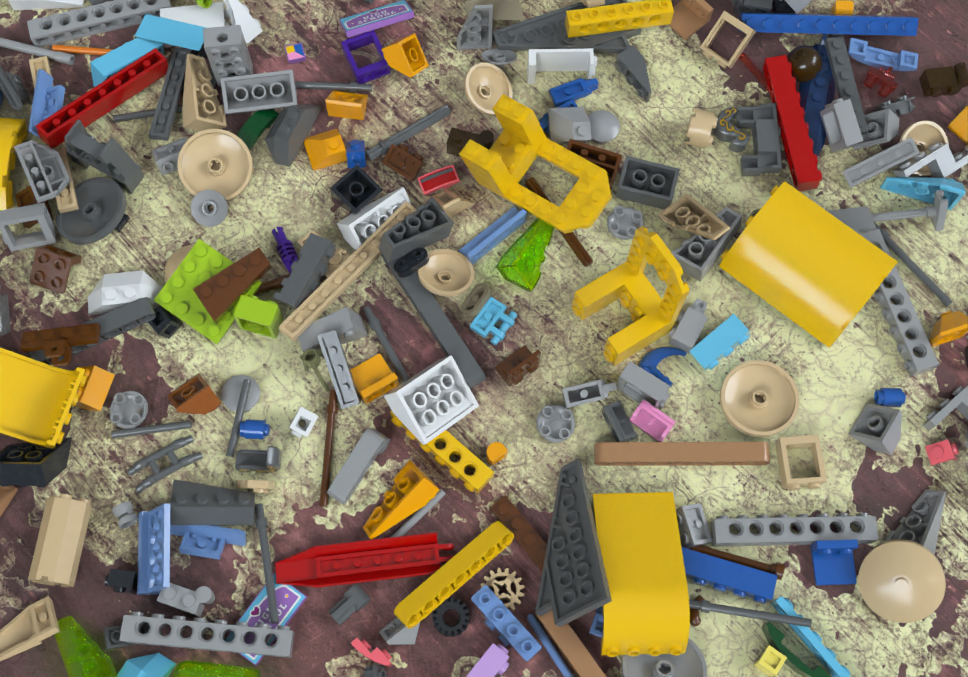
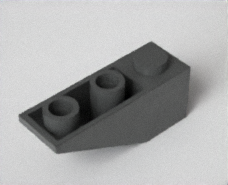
[615,45,651,102]

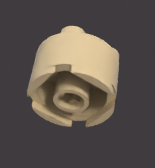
[684,108,718,149]

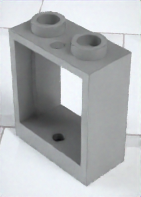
[820,98,863,153]
[0,203,57,251]
[616,361,670,409]

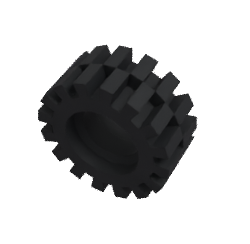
[432,597,470,637]

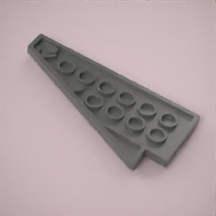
[492,0,641,53]
[535,459,612,627]

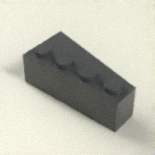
[378,197,454,262]
[273,233,336,310]
[170,479,255,525]

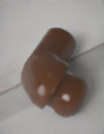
[690,595,705,627]

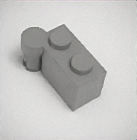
[157,583,215,617]

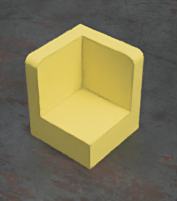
[753,645,787,677]

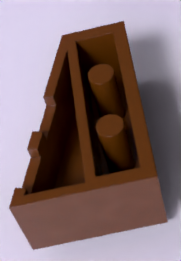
[566,139,622,190]

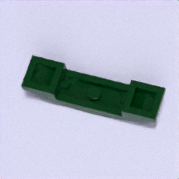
[236,109,279,151]
[762,621,831,677]

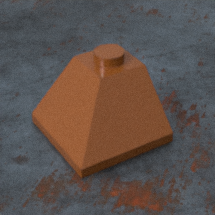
[167,373,221,415]

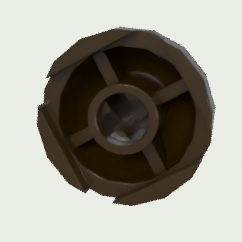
[787,45,823,82]

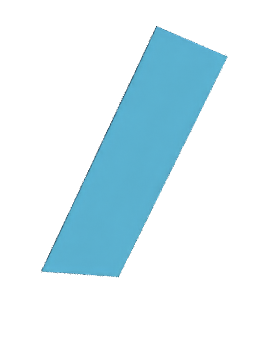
[135,14,206,51]

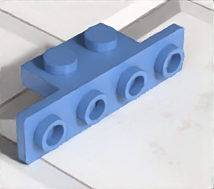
[29,69,65,138]
[170,519,246,560]
[471,585,541,661]

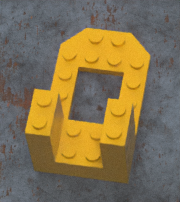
[459,94,612,234]
[571,226,690,366]

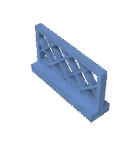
[137,503,170,595]

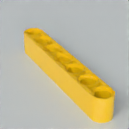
[394,521,514,628]

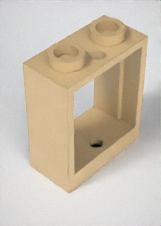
[700,11,756,68]
[775,435,827,491]

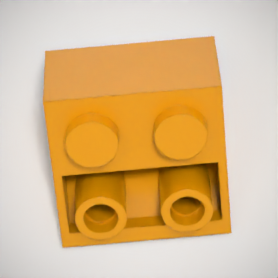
[72,365,115,411]

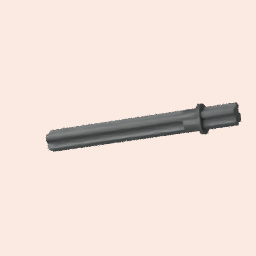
[0,66,23,111]
[365,105,451,161]

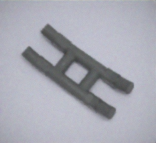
[127,435,203,493]

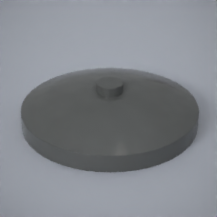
[56,177,126,245]

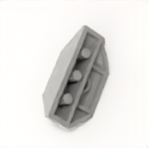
[14,140,71,203]

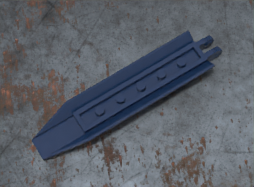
[798,34,838,157]

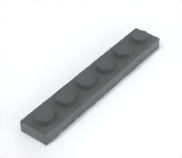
[824,37,868,135]
[149,48,193,141]

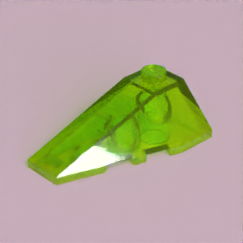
[496,218,554,292]
[54,616,117,677]

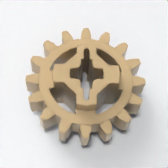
[480,568,525,611]

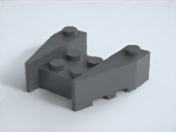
[65,120,144,194]

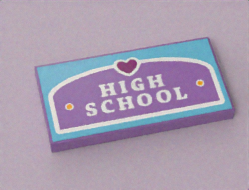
[339,0,414,38]
[225,573,308,666]

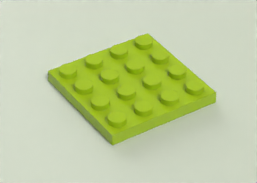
[153,239,262,345]

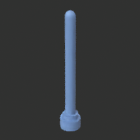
[527,614,574,677]

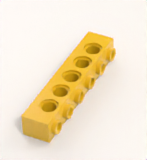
[565,0,674,38]
[390,410,494,494]

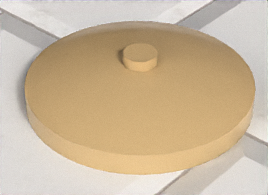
[178,129,253,201]
[720,360,799,437]
[858,539,946,623]

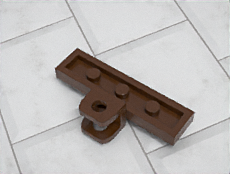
[20,323,101,366]

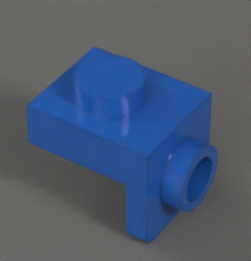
[346,140,366,168]

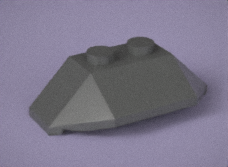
[265,103,322,167]

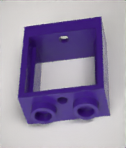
[341,30,391,84]

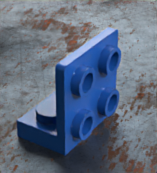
[810,539,858,586]

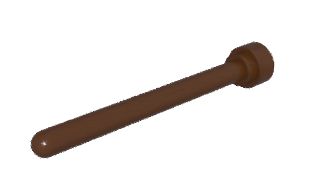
[689,545,785,580]

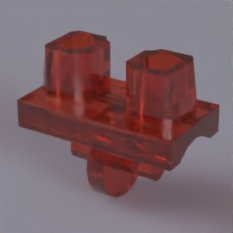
[864,66,899,98]

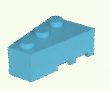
[689,314,750,371]

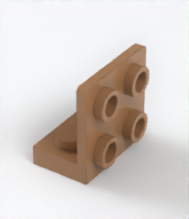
[668,0,714,40]

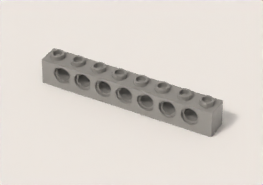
[27,0,172,47]
[861,229,939,377]
[711,513,879,547]
[119,612,295,658]

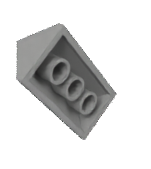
[220,70,298,115]

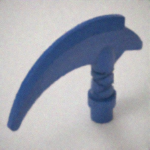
[638,347,687,387]

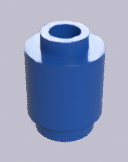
[874,388,906,408]
[240,419,270,440]

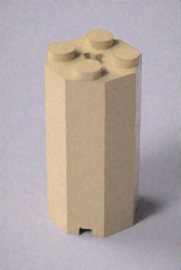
[28,494,92,587]

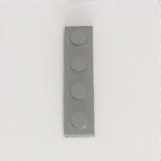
[842,137,920,188]

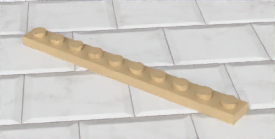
[29,56,79,214]
[278,201,417,342]

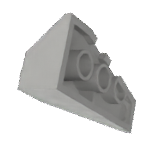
[456,4,493,50]
[885,490,946,554]

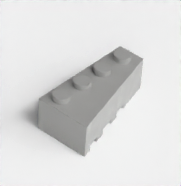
[671,207,742,282]

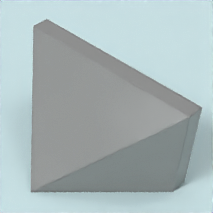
[379,617,420,645]

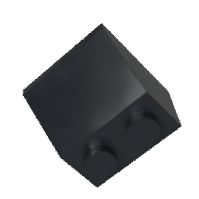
[330,165,383,215]

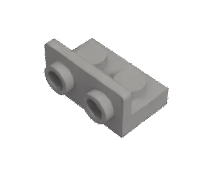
[151,137,187,175]
[676,503,713,549]

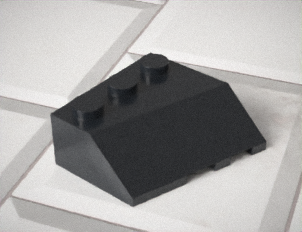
[0,437,72,488]

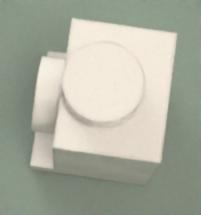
[289,407,318,438]

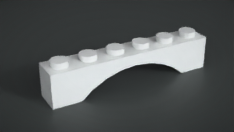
[223,0,263,44]

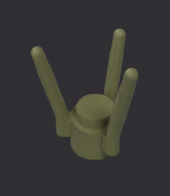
[300,349,330,392]

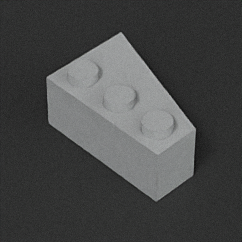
[298,307,368,352]

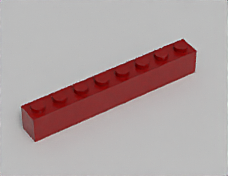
[35,48,168,149]
[763,55,822,192]

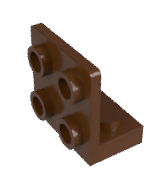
[29,244,82,294]
[495,345,541,387]

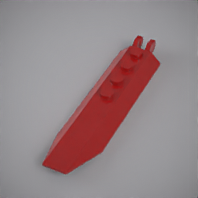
[275,532,454,588]

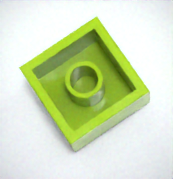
[233,295,284,339]

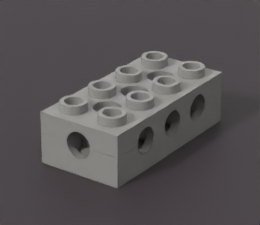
[203,25,253,87]

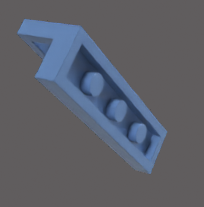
[459,206,527,265]

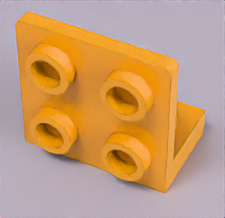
[351,354,399,404]

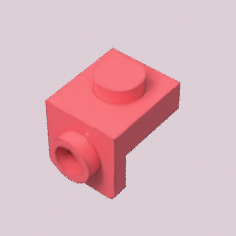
[925,439,959,466]

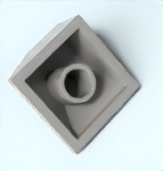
[548,107,592,144]
[853,108,899,150]
[849,403,902,455]

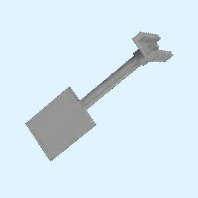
[827,190,948,232]

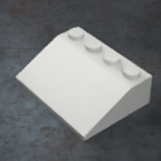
[384,355,479,445]

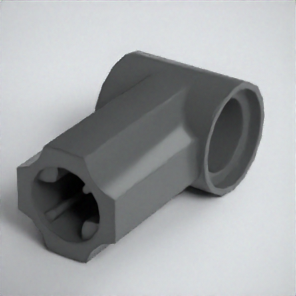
[328,583,371,625]

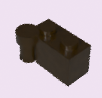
[919,62,968,97]
[446,127,494,157]

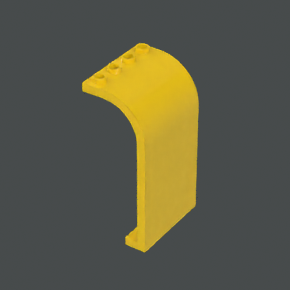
[0,348,88,448]
[591,492,690,657]

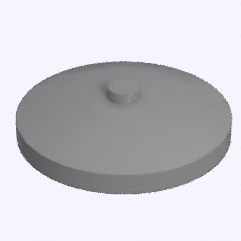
[622,638,707,677]

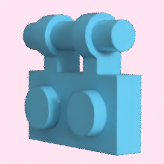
[470,297,518,345]

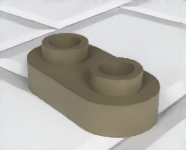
[461,283,492,318]

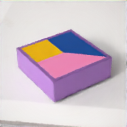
[285,43,306,64]

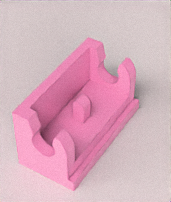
[629,399,676,442]

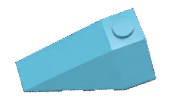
[880,177,966,210]

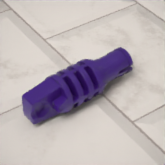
[272,227,299,274]

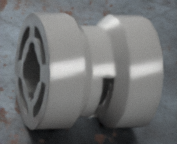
[112,501,139,529]

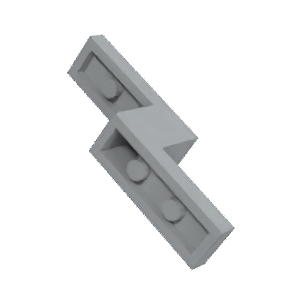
[893,142,968,178]
[923,385,968,431]

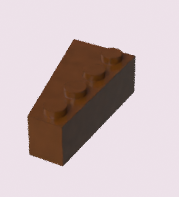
[193,247,272,324]

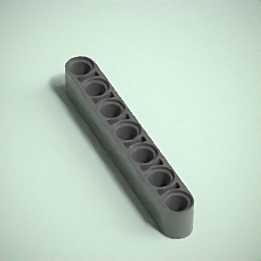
[27,297,156,365]

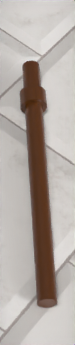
[319,390,338,507]

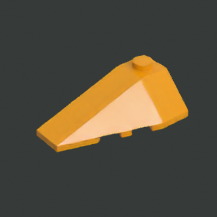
[363,460,439,539]

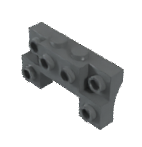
[736,103,782,176]

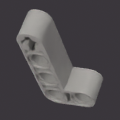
[327,428,390,505]

